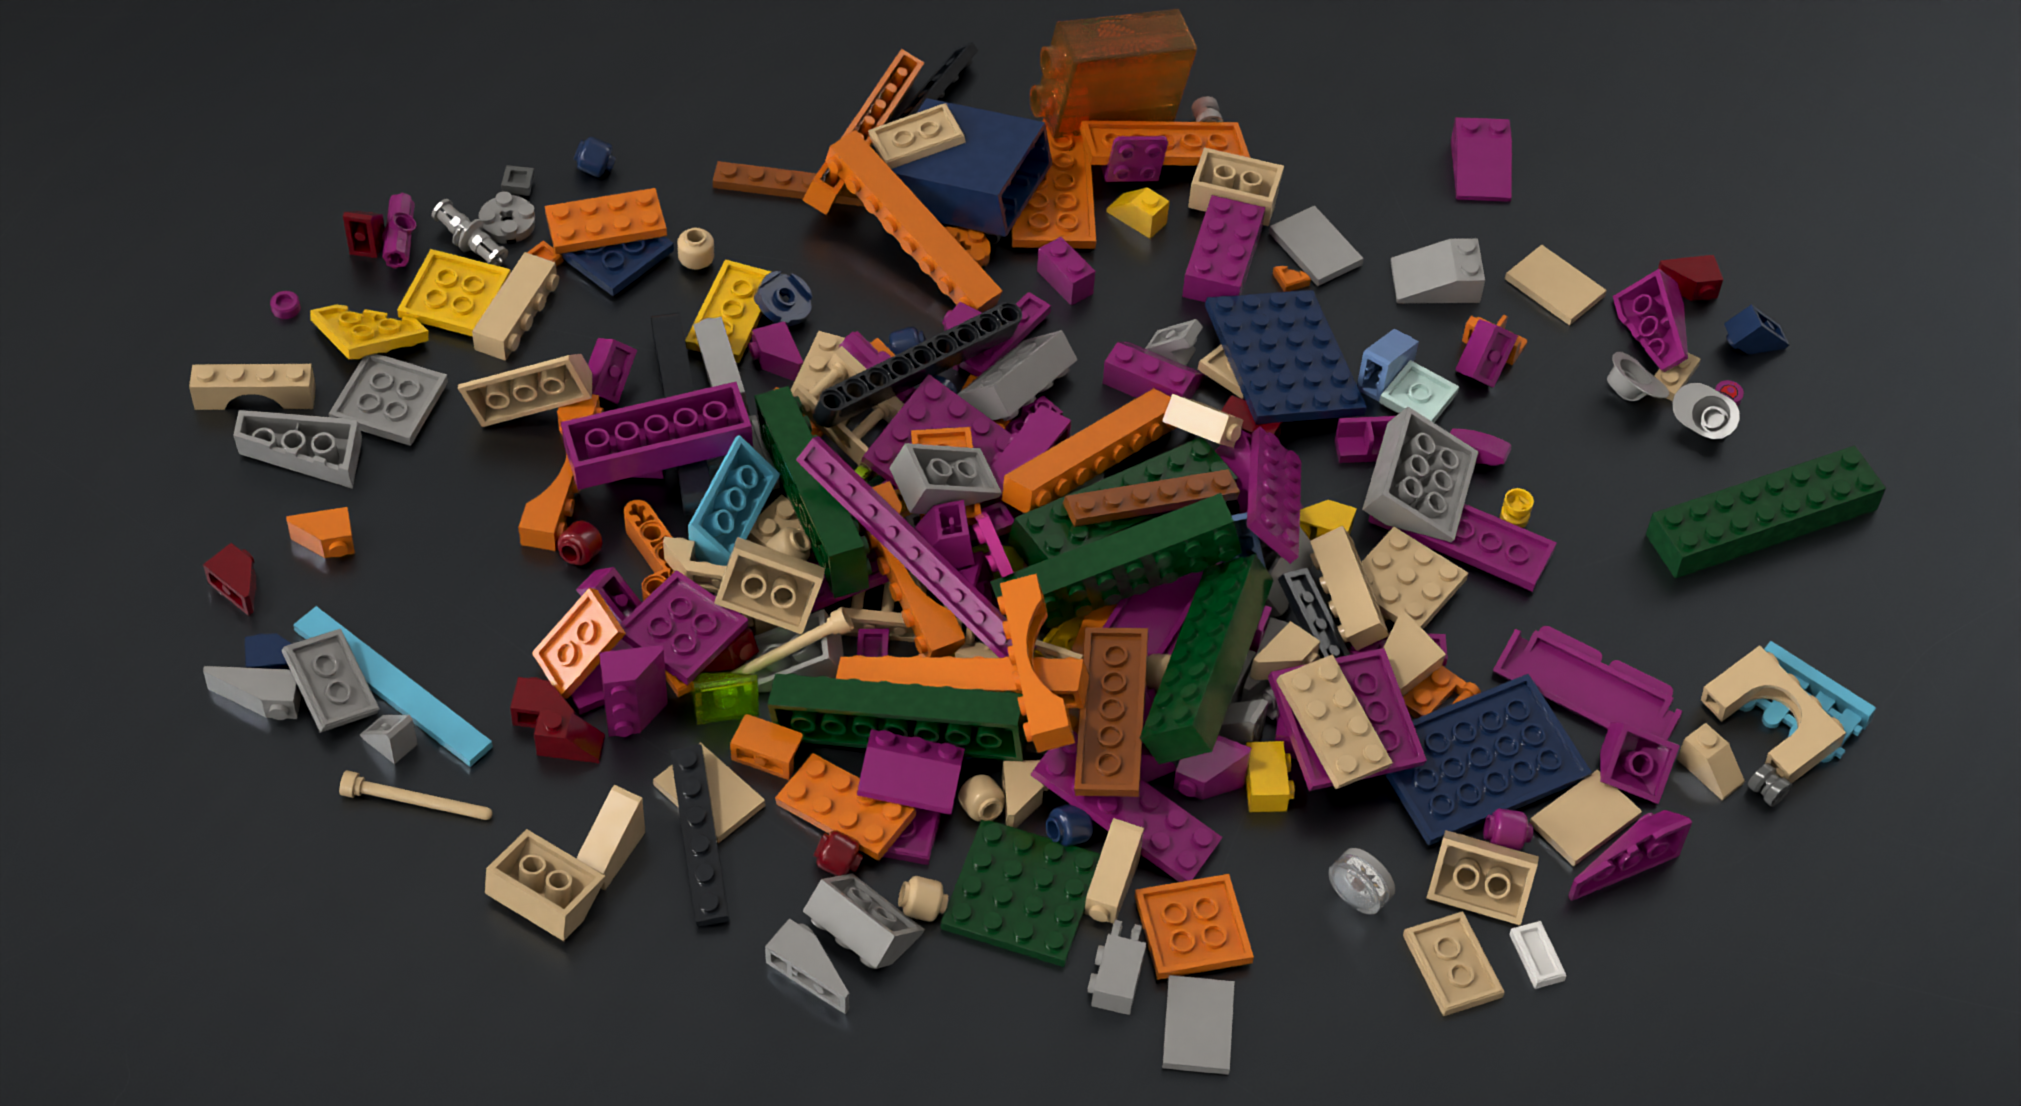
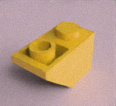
[1300,500,1357,540]

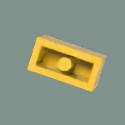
[1245,741,1295,812]

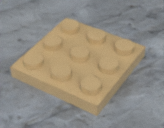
[1362,527,1468,629]

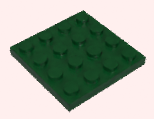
[940,820,1101,967]

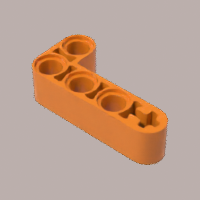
[624,500,674,601]

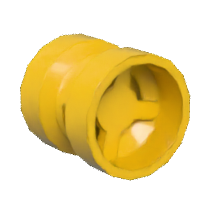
[1500,488,1534,528]

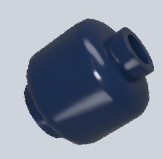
[573,137,617,177]
[886,326,926,355]
[1046,804,1095,847]

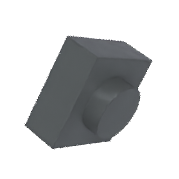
[501,165,535,196]

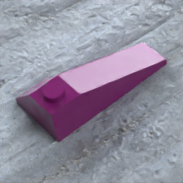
[1612,269,1688,372]
[1568,810,1692,901]

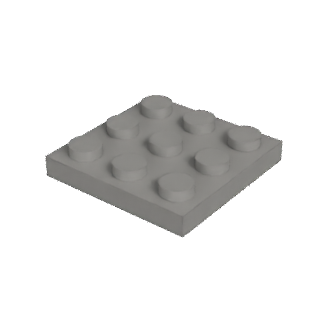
[329,353,448,446]

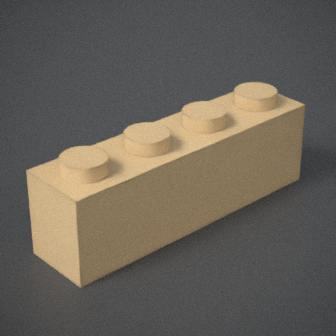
[472,252,559,361]
[1310,526,1389,651]

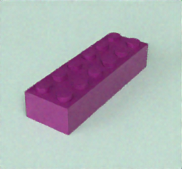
[561,381,753,490]

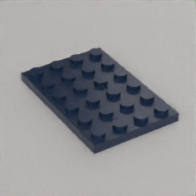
[1205,290,1367,424]
[1385,673,1592,846]

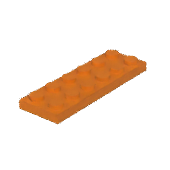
[1080,121,1250,166]

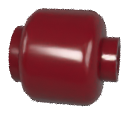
[557,521,603,566]
[813,830,863,876]

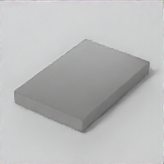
[1269,205,1364,286]
[282,628,380,733]
[1162,975,1235,1075]

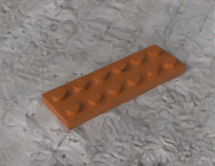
[1074,627,1149,797]

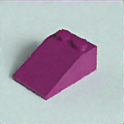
[1451,117,1512,201]

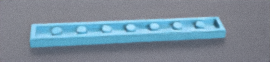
[293,606,493,767]

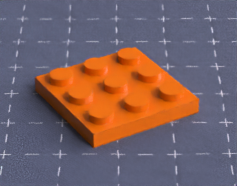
[1134,874,1254,980]

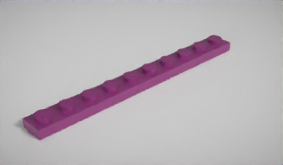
[796,436,1036,658]

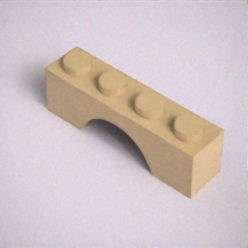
[189,364,316,410]

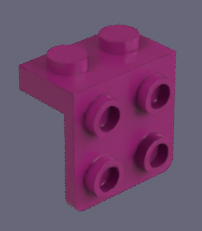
[1100,136,1168,182]

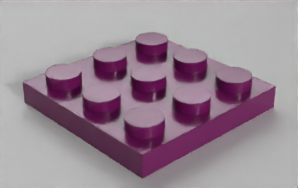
[620,570,748,685]

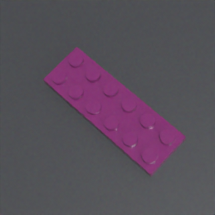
[1247,427,1301,564]
[1368,504,1557,592]
[1031,731,1223,882]

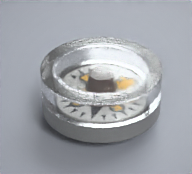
[1329,848,1395,915]

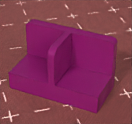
[1455,319,1518,388]
[588,338,637,404]
[1335,416,1395,463]

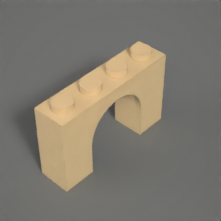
[1701,645,1846,783]

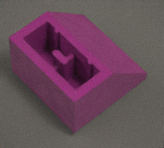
[914,500,975,569]

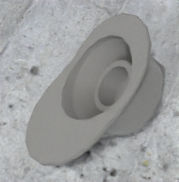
[1607,352,1669,401]
[1672,383,1740,439]

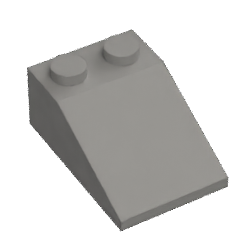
[1390,238,1485,303]
[889,443,1002,514]
[744,609,844,693]

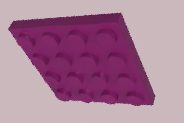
[861,374,1012,489]
[1268,648,1427,791]

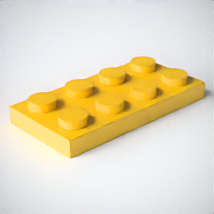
[685,259,771,363]

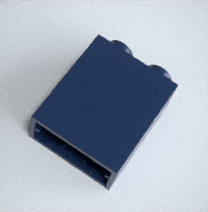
[880,98,1053,237]

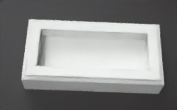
[1509,921,1567,989]

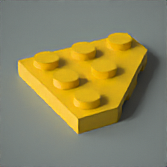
[310,304,428,359]

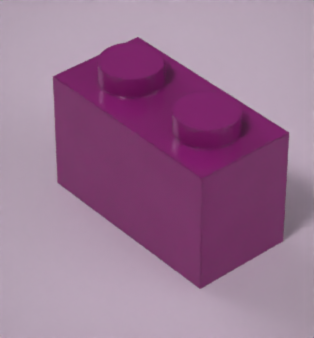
[1037,237,1095,306]

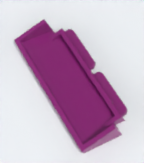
[1102,561,1225,656]
[1493,626,1683,741]

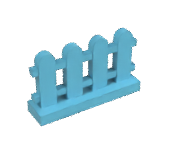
[1740,641,1876,763]

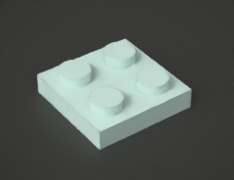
[1379,360,1459,423]

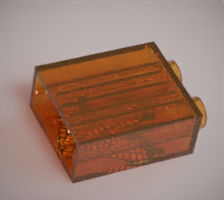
[1030,9,1197,139]

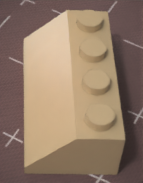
[458,354,592,427]

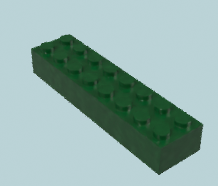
[754,386,872,599]
[1007,437,1238,566]
[1646,445,1886,579]
[990,493,1242,631]
[1140,554,1274,764]
[767,673,1028,762]

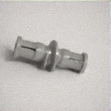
[431,199,508,266]

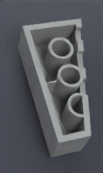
[233,410,362,489]

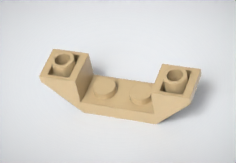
[663,536,726,593]

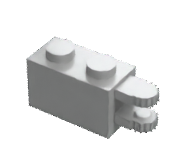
[1087,920,1146,1015]

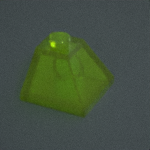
[691,672,759,725]

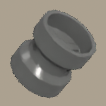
[1748,763,1793,807]

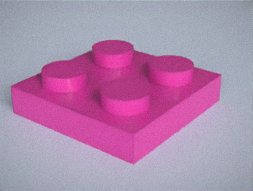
[972,512,1014,577]

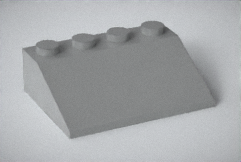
[1362,407,1478,542]

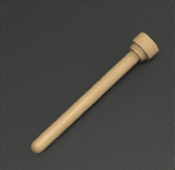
[717,607,854,688]
[339,770,493,820]

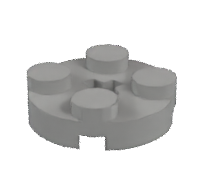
[478,192,535,244]

